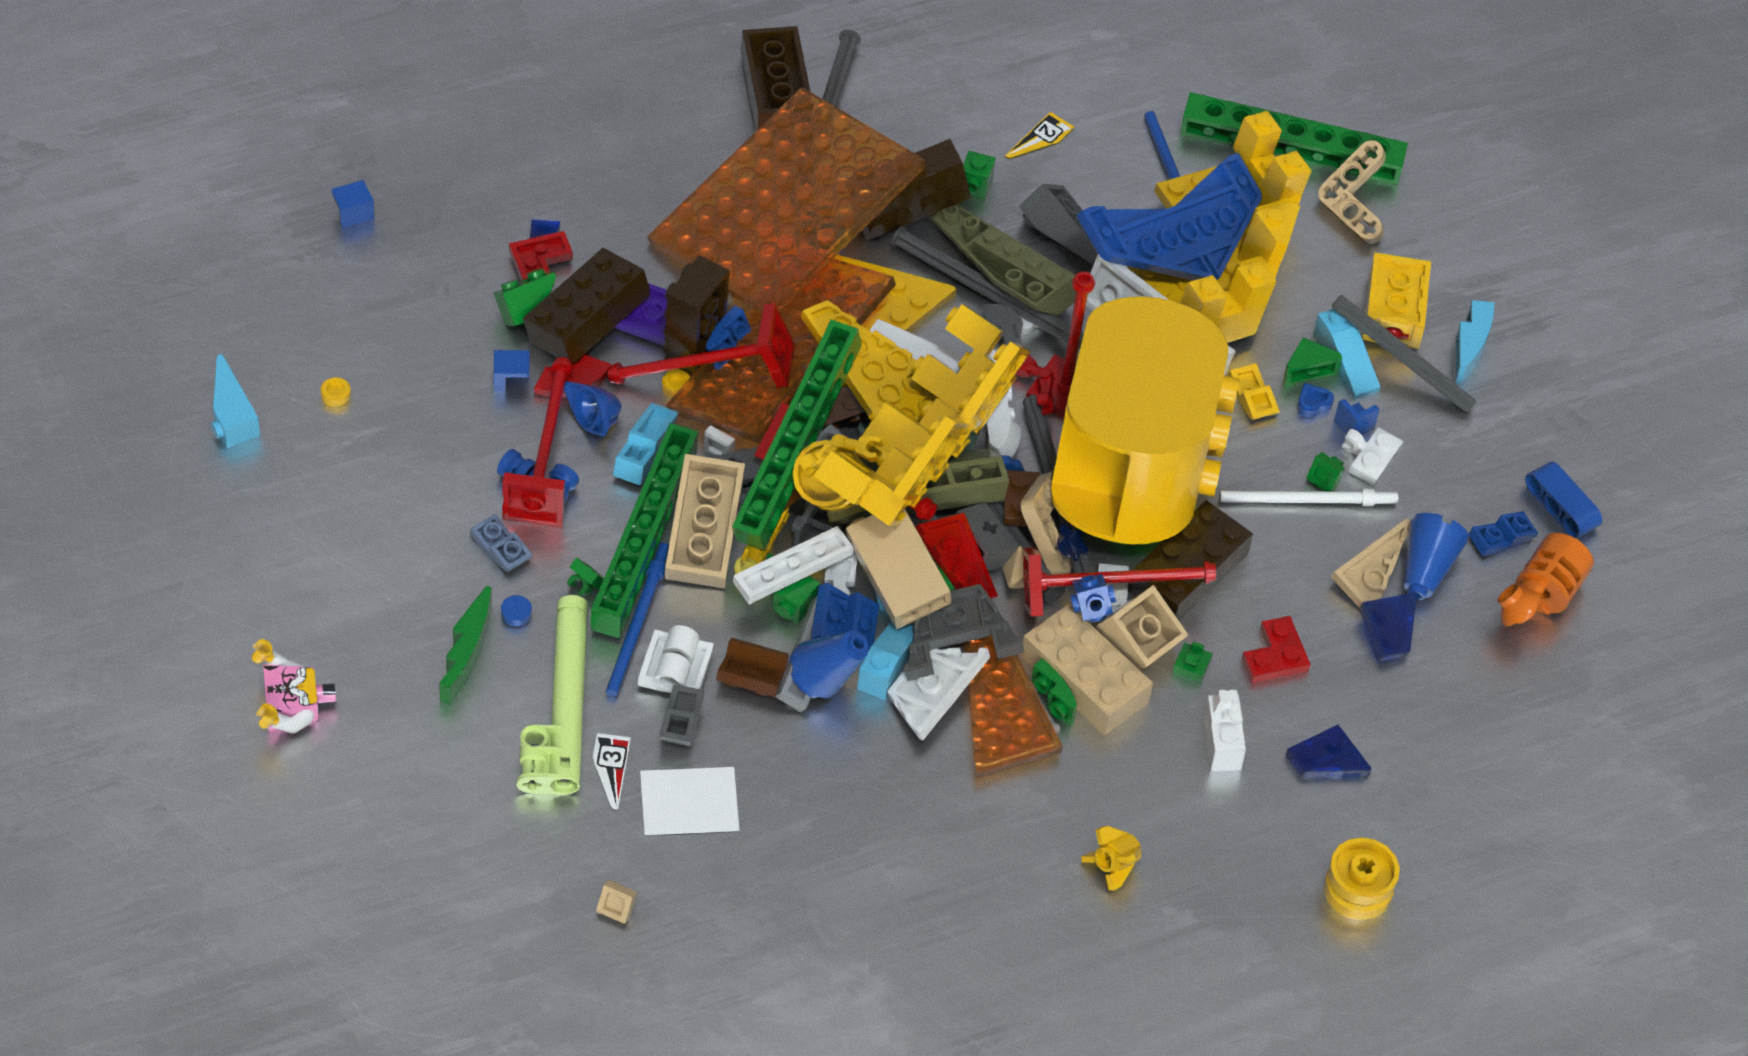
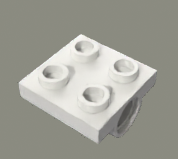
[638,625,714,694]

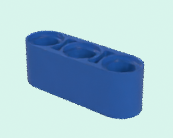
[1525,461,1602,538]

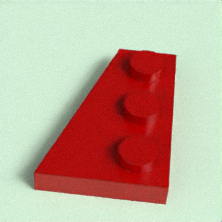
[915,513,998,600]

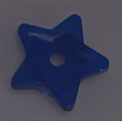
[1057,525,1089,561]

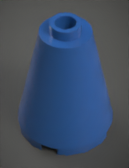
[1404,513,1469,600]
[790,630,869,699]

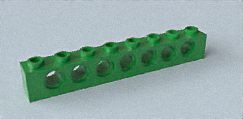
[1180,92,1408,185]
[732,319,862,551]
[591,423,698,639]

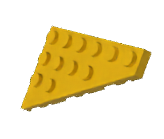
[753,237,956,333]

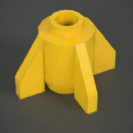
[1081,826,1142,890]

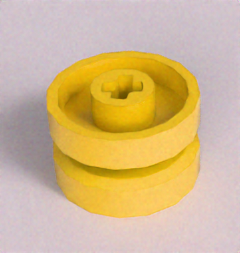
[793,440,865,512]
[1324,837,1400,920]

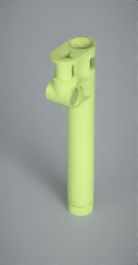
[516,595,588,795]

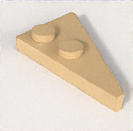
[1331,518,1411,619]

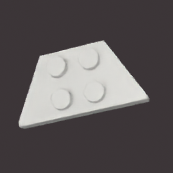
[887,648,990,741]

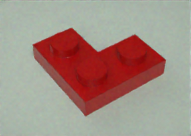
[509,231,573,288]
[1242,616,1311,683]

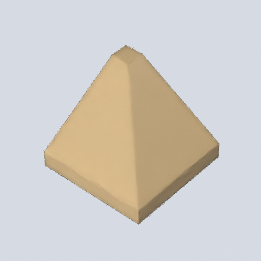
[1002,546,1024,589]

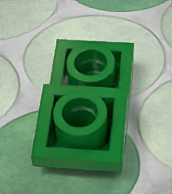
[1031,658,1077,725]

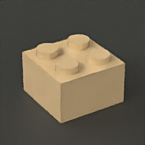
[1095,585,1188,671]

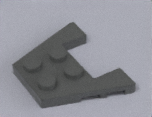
[904,584,1025,681]

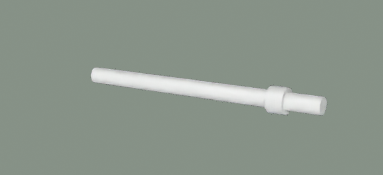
[1219,489,1398,507]

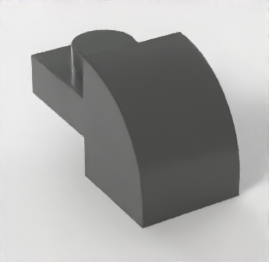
[981,303,1023,347]
[659,684,704,747]

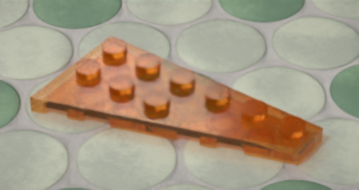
[964,636,1063,779]

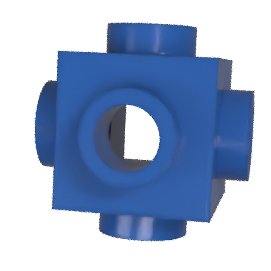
[1070,574,1116,622]

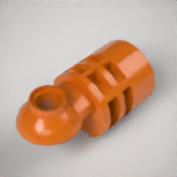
[1497,533,1594,627]

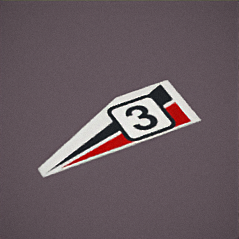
[592,733,631,810]

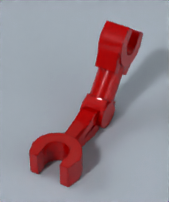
[1015,354,1055,415]

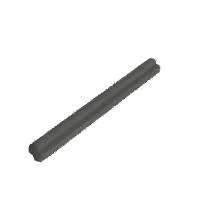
[1332,295,1476,412]

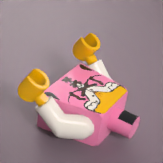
[251,639,336,734]

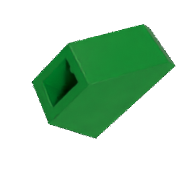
[493,268,556,326]

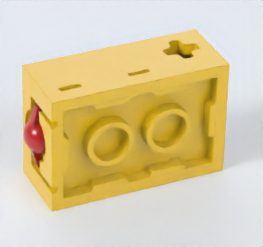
[1362,252,1431,349]

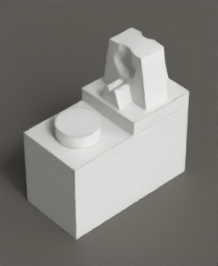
[1202,689,1246,771]

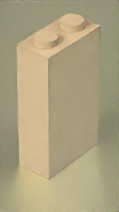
[846,509,951,629]

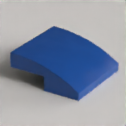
[811,582,879,659]

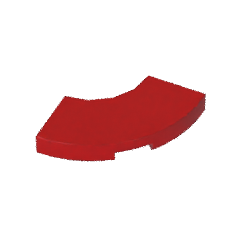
[534,355,612,398]

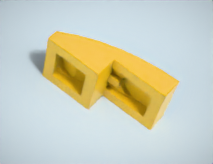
[1227,363,1280,420]

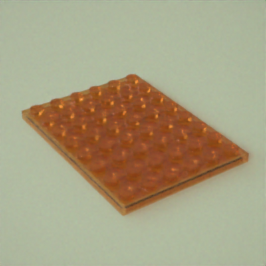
[647,87,926,314]

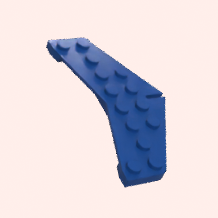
[1076,153,1262,281]

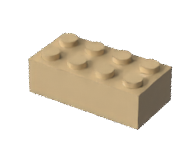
[665,454,745,589]
[1020,604,1153,736]

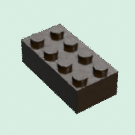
[741,26,814,136]
[844,139,971,241]
[523,248,651,365]
[663,255,729,382]
[1128,500,1253,621]

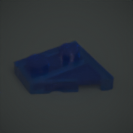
[1359,593,1417,661]
[1285,724,1372,779]

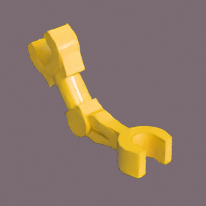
[798,434,883,477]
[741,508,790,564]

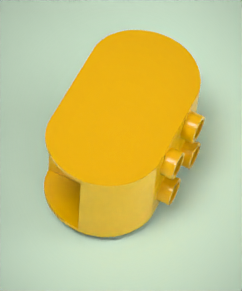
[1050,296,1240,544]

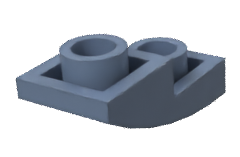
[469,514,533,573]

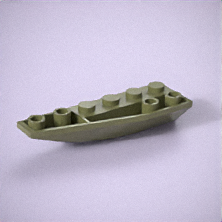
[931,205,1076,316]
[826,448,1009,526]

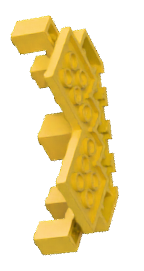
[1127,111,1312,343]
[814,304,1031,526]

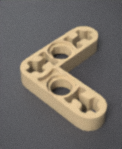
[1318,140,1386,244]
[1021,471,1071,574]

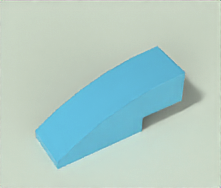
[1455,300,1495,385]
[613,403,679,485]

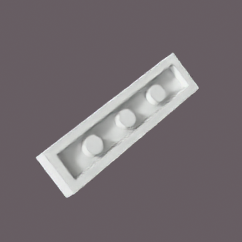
[733,526,854,604]

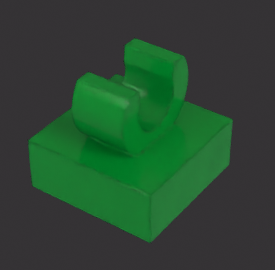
[1306,452,1346,492]
[567,557,604,598]
[1172,641,1213,683]

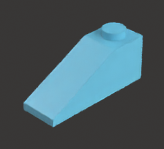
[1313,309,1380,399]
[211,354,260,448]
[857,621,915,700]

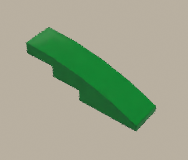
[439,585,492,706]

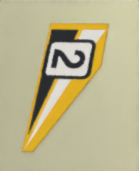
[1005,112,1074,159]

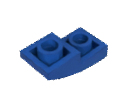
[706,305,751,370]
[1468,511,1538,557]

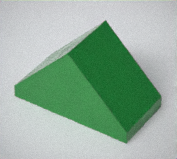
[1282,337,1343,387]

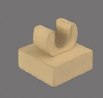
[596,880,637,924]

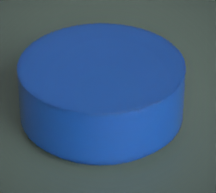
[501,595,532,627]

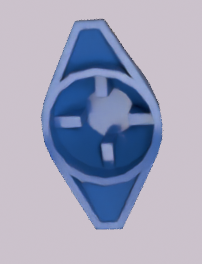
[564,381,622,437]

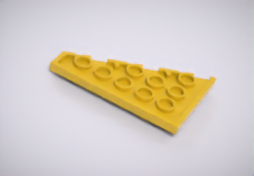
[801,300,939,422]

